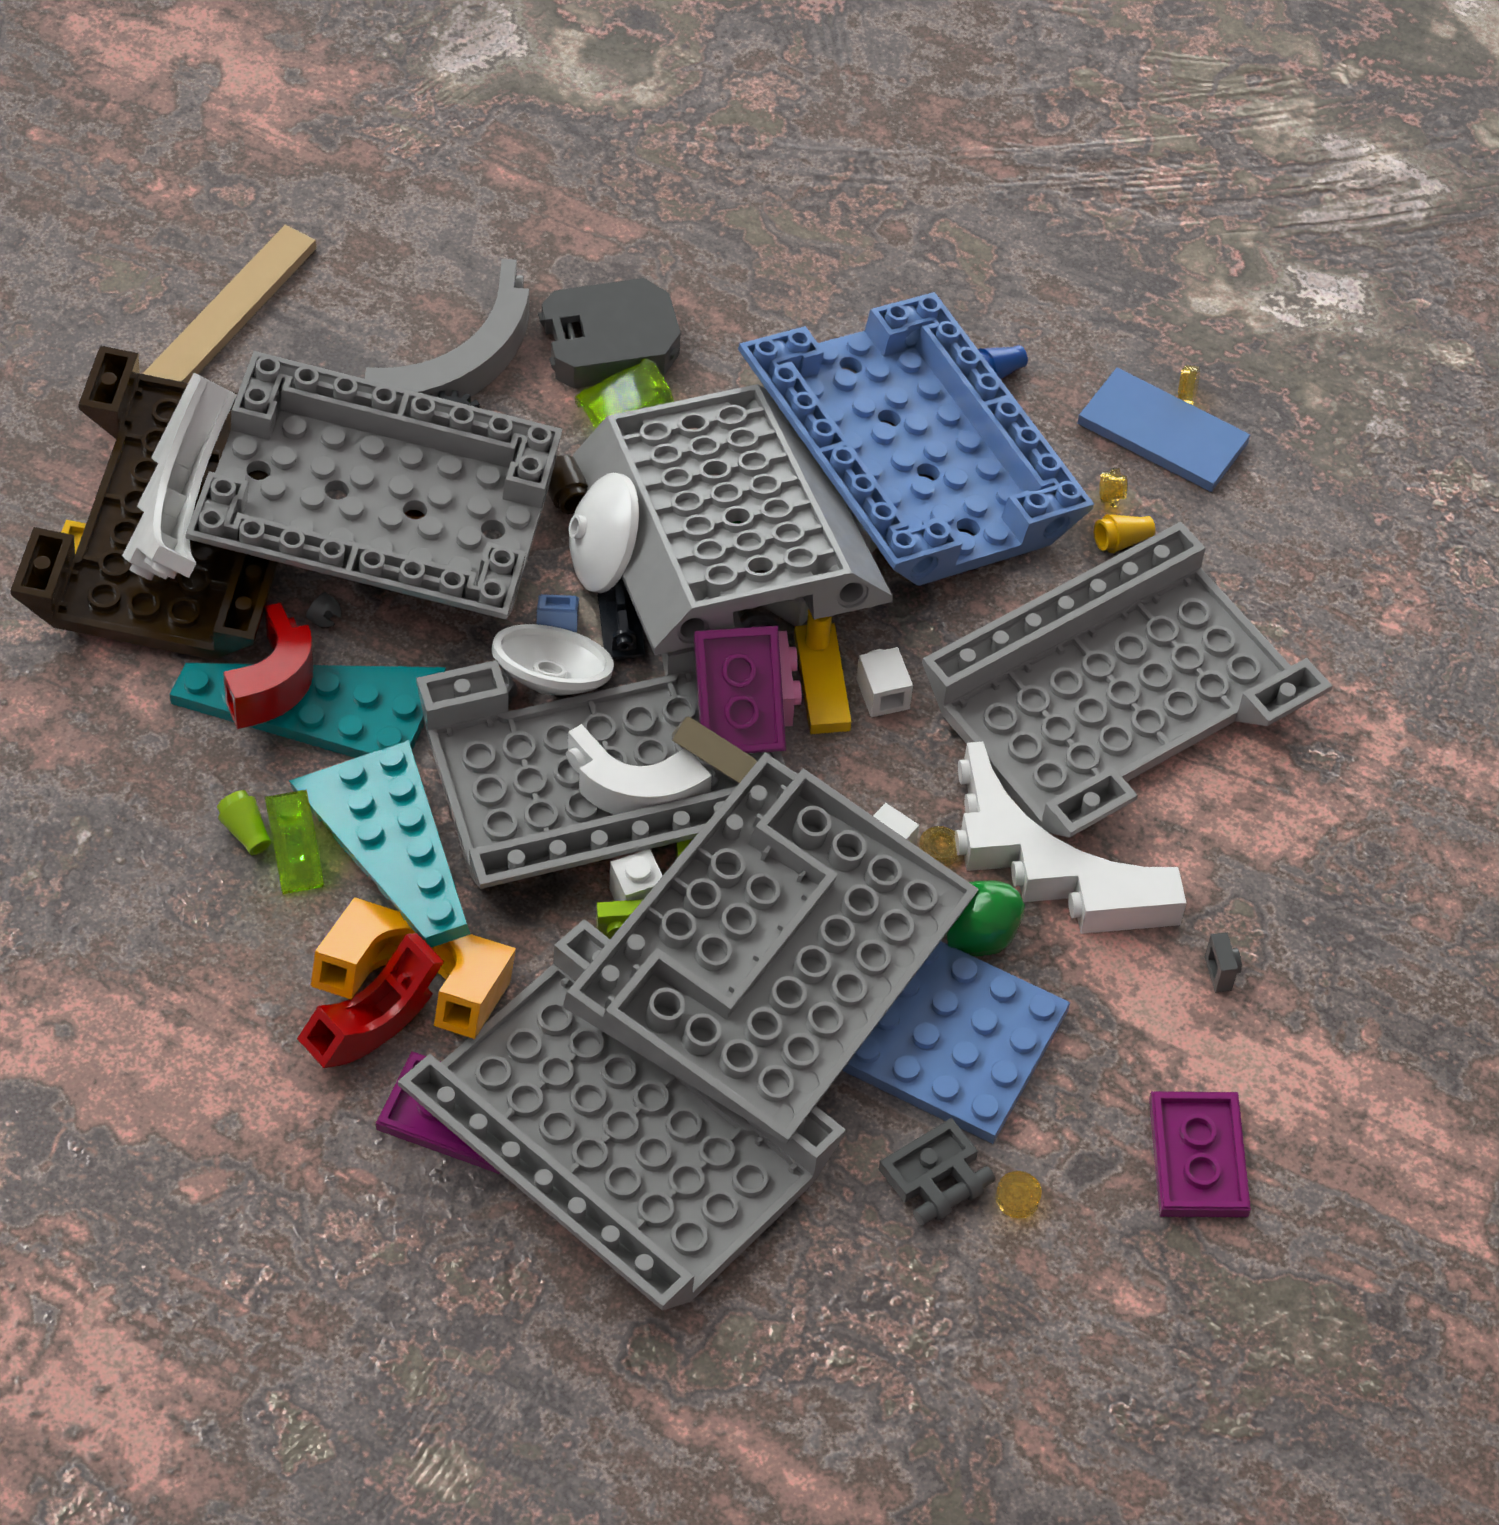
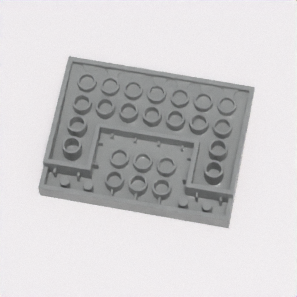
[563,752,979,1144]

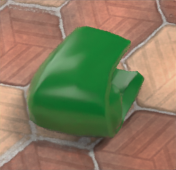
[947,880,1025,956]

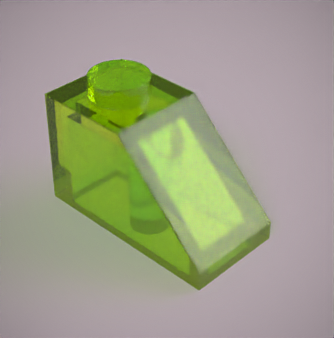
[264,789,324,895]

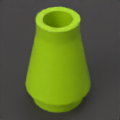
[217,790,272,855]

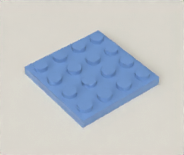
[842,941,1070,1144]

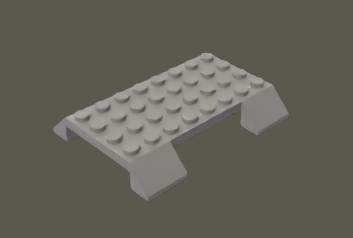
[922,522,1333,837]
[416,611,797,889]
[398,919,846,1311]

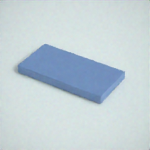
[1077,367,1250,492]

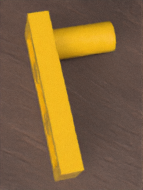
[794,609,852,734]

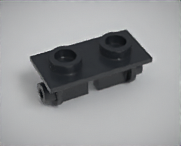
[597,577,645,659]

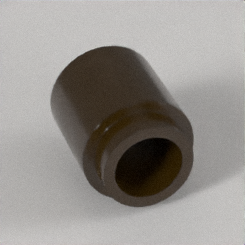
[548,455,588,514]

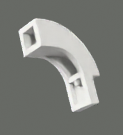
[566,724,712,815]

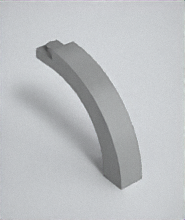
[365,259,530,398]

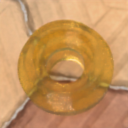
[1100,468,1128,507]

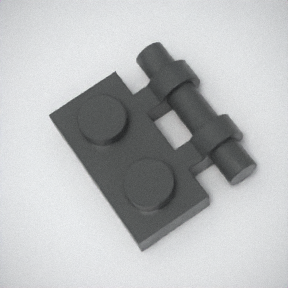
[878,1118,995,1226]

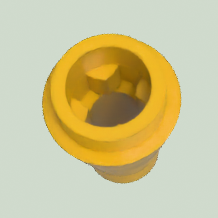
[1094,514,1155,553]

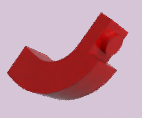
[223,603,313,729]
[297,933,444,1068]

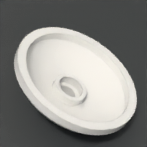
[569,473,639,593]
[491,624,614,695]

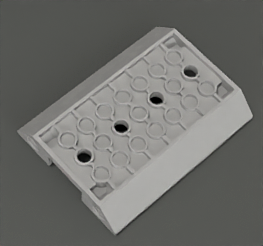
[186,351,562,619]
[573,384,892,655]

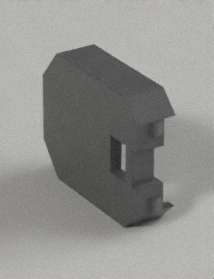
[538,278,681,388]

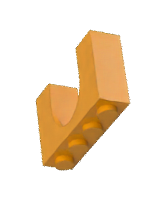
[310,897,516,1039]

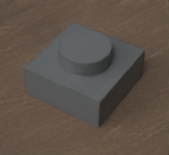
[1204,932,1242,993]

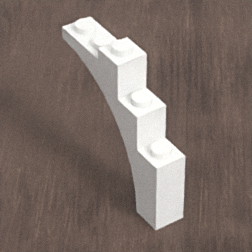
[122,373,237,580]
[955,741,1186,934]

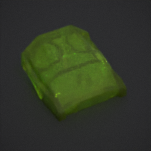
[575,359,674,429]

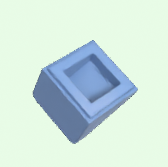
[537,594,579,633]

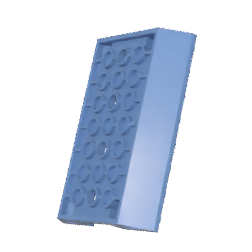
[738,292,1094,586]

